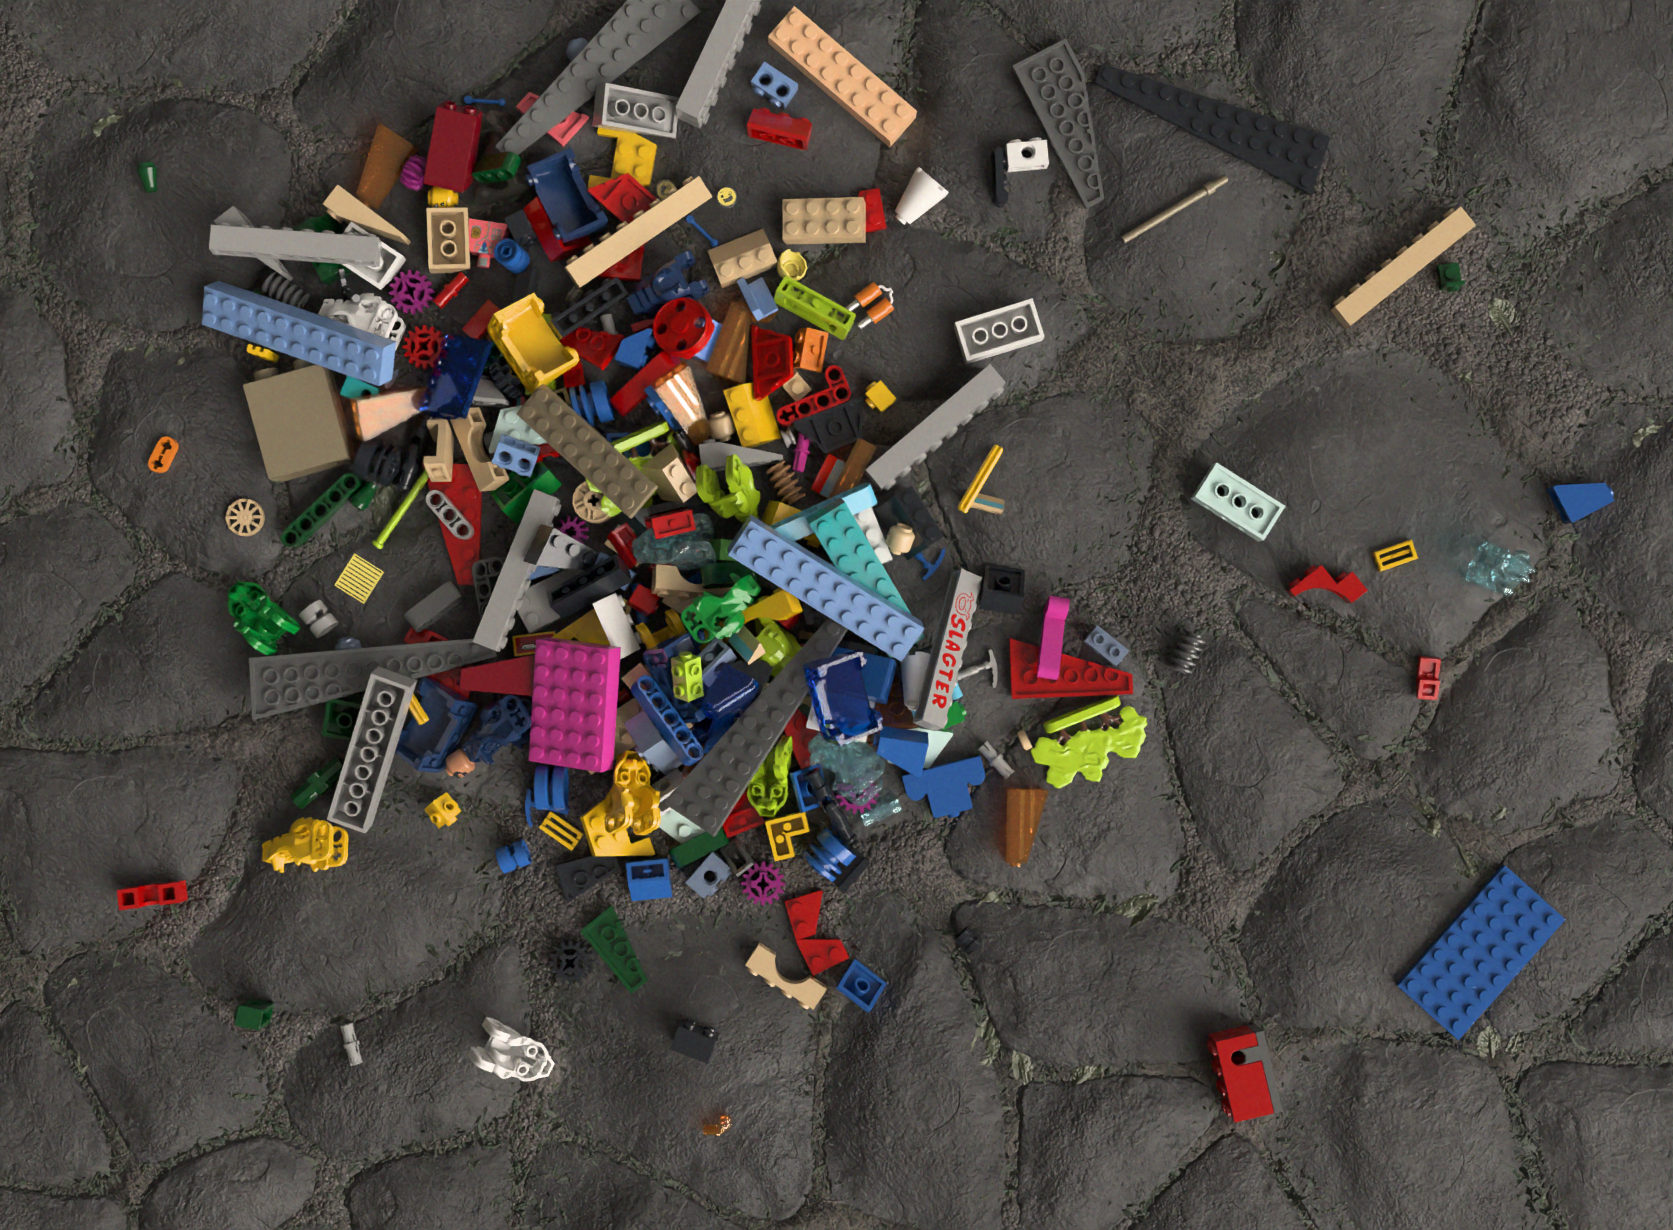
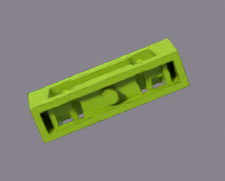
[774,275,856,341]

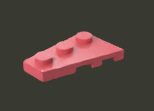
[516,92,589,148]

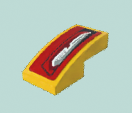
[512,631,555,656]

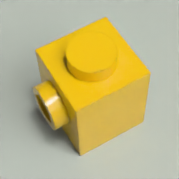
[865,380,896,414]

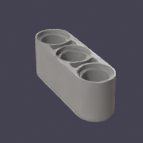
[426,490,474,540]

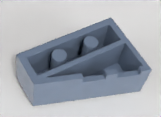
[624,710,683,775]

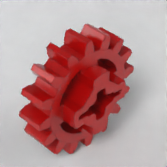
[403,325,448,370]

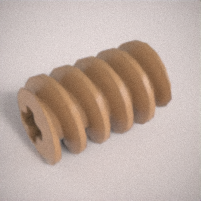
[766,460,806,505]

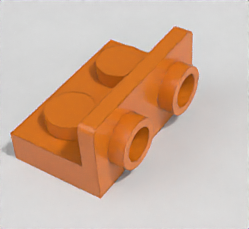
[793,327,828,373]

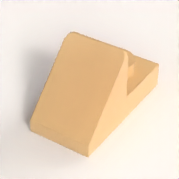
[782,368,812,402]

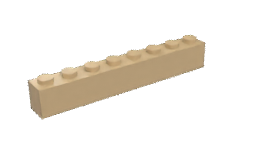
[564,176,712,288]
[1330,207,1476,329]

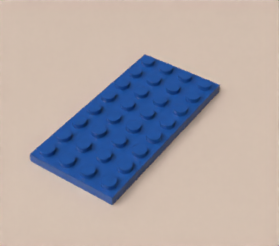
[1396,865,1566,1040]

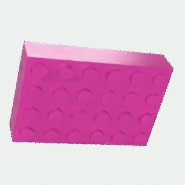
[529,637,621,772]

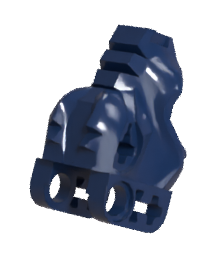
[626,251,710,317]
[463,695,532,765]

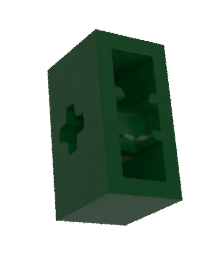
[234,998,275,1030]

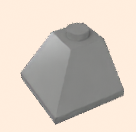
[465,375,512,408]

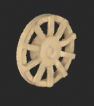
[226,499,265,536]

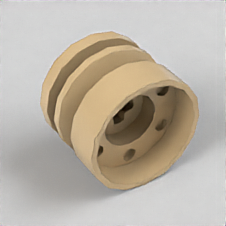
[573,481,614,524]

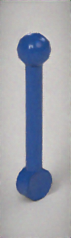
[464,96,506,106]
[686,215,718,247]

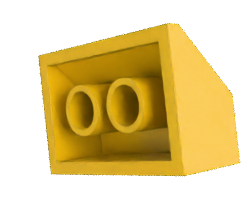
[723,382,781,448]

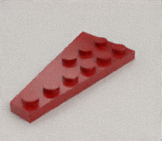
[422,463,483,585]
[1009,638,1133,699]

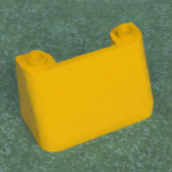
[487,293,579,394]

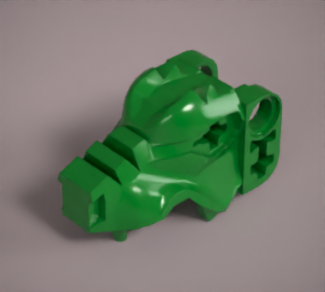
[681,573,761,643]
[227,581,301,656]

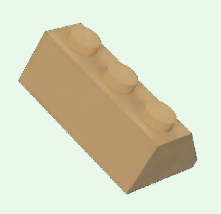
[426,208,470,273]
[707,229,777,288]

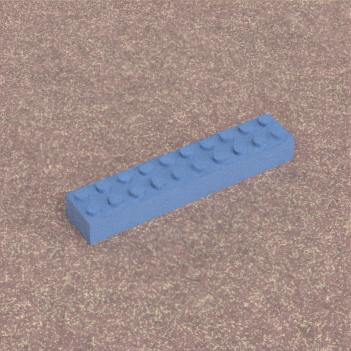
[202,281,396,386]
[727,515,925,661]

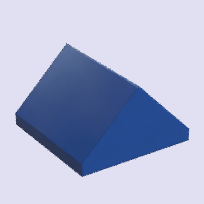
[790,764,830,813]
[836,959,887,1013]

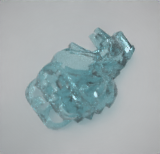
[632,513,717,570]
[1465,541,1536,596]
[808,732,885,806]

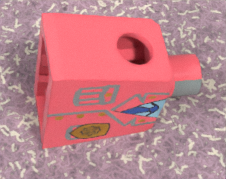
[469,218,510,269]

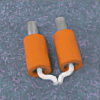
[845,281,894,329]

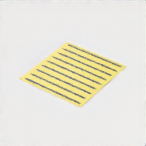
[335,553,384,604]

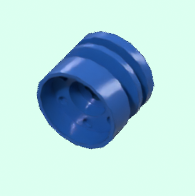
[569,379,615,426]
[802,827,856,882]

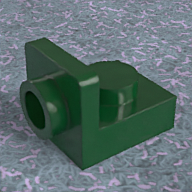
[1436,262,1465,293]

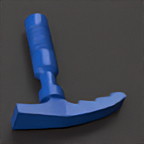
[914,548,946,581]
[525,788,570,827]

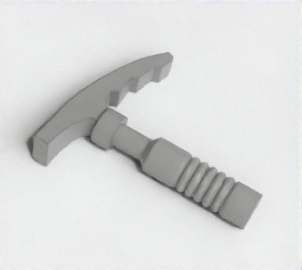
[957,649,997,688]

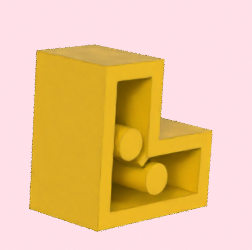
[765,811,810,861]

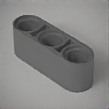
[404,581,464,633]

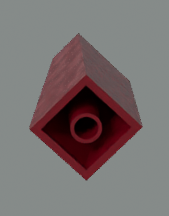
[423,101,482,193]
[456,655,535,696]

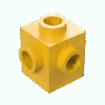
[424,792,461,828]

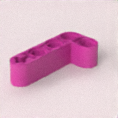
[1036,595,1070,680]

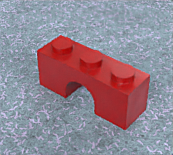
[626,550,681,617]
[117,880,188,910]

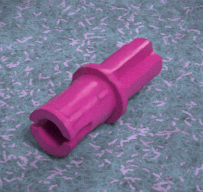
[792,432,810,472]

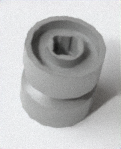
[299,600,338,638]

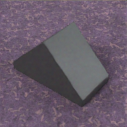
[720,837,755,877]

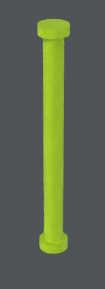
[372,466,429,549]

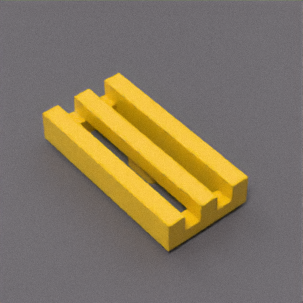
[246,344,279,363]
[1372,539,1418,572]
[539,811,584,851]

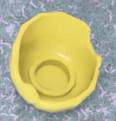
[777,249,807,281]

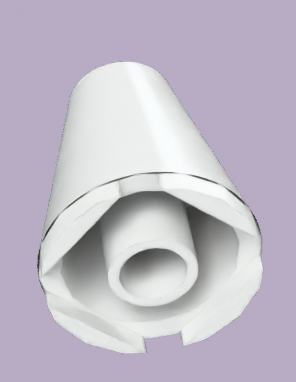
[895,166,949,225]
[900,652,930,711]

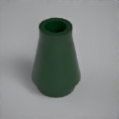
[137,162,158,193]
[350,481,378,512]

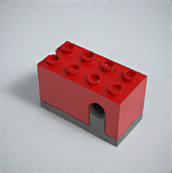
[1206,1023,1283,1123]

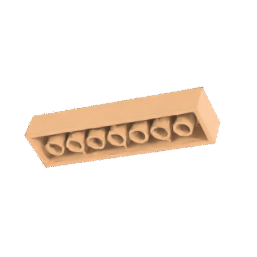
[768,6,917,147]

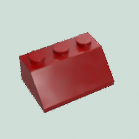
[747,107,812,151]
[523,197,592,262]

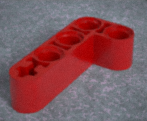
[609,351,684,417]
[776,365,851,427]

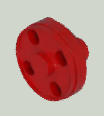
[653,297,715,359]

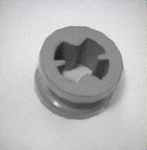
[780,428,796,448]

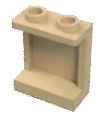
[423,418,454,482]

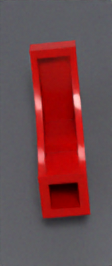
[1286,565,1368,604]

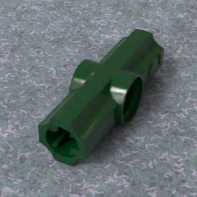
[291,756,344,809]

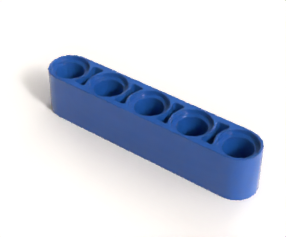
[631,675,703,766]

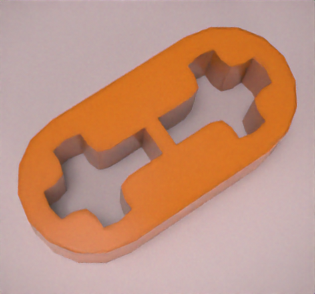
[148,436,178,473]

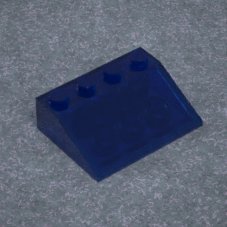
[419,335,493,420]

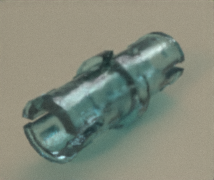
[860,799,902,826]

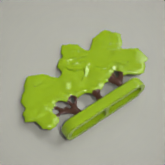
[585,421,686,517]
[1031,695,1147,788]

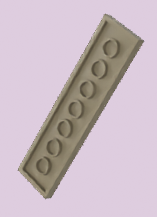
[517,384,658,518]

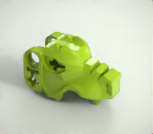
[696,454,760,523]
[756,617,802,677]
[747,736,793,817]

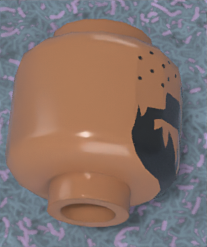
[445,748,475,778]

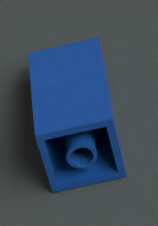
[814,647,897,705]

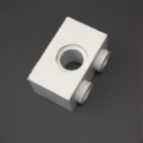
[1005,138,1049,172]

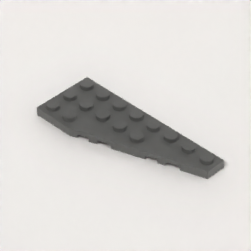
[1012,38,1104,210]

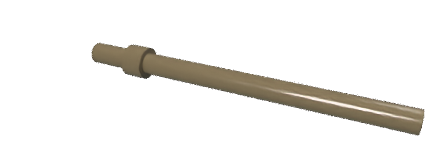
[1121,175,1228,244]

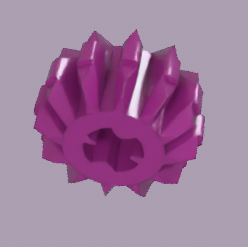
[400,155,427,191]
[555,516,589,545]

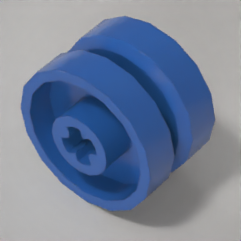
[534,765,569,810]

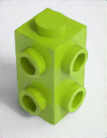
[671,651,704,702]

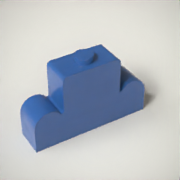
[901,755,985,818]

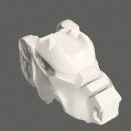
[318,293,406,350]
[467,1017,554,1081]

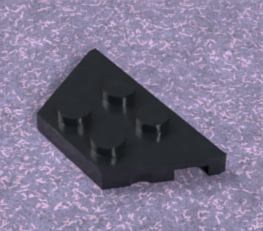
[792,396,865,454]

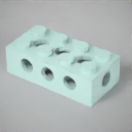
[1191,463,1285,542]

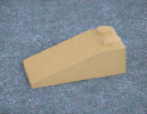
[323,184,411,245]

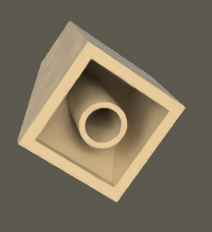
[641,444,697,503]

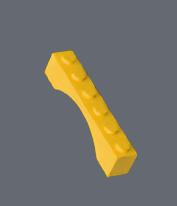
[699,588,803,652]

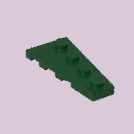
[580,905,648,994]

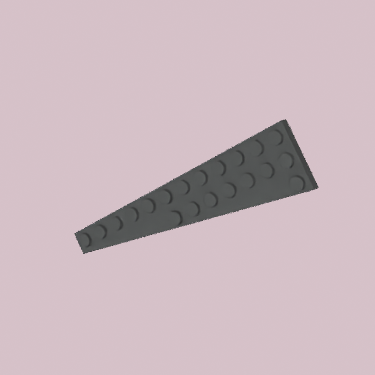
[494,0,701,155]
[664,618,848,837]
[249,639,497,720]

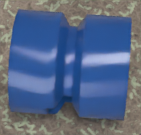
[494,238,530,274]
[495,839,532,874]

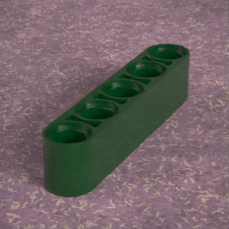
[280,473,363,548]

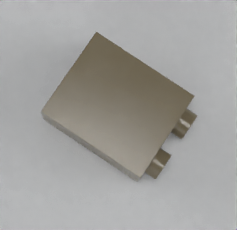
[243,359,356,483]

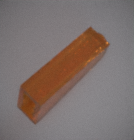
[356,123,417,210]
[706,301,751,385]
[651,360,712,446]
[350,385,431,441]
[828,438,877,499]
[1005,788,1048,867]

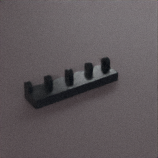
[647,488,729,516]
[798,625,881,656]

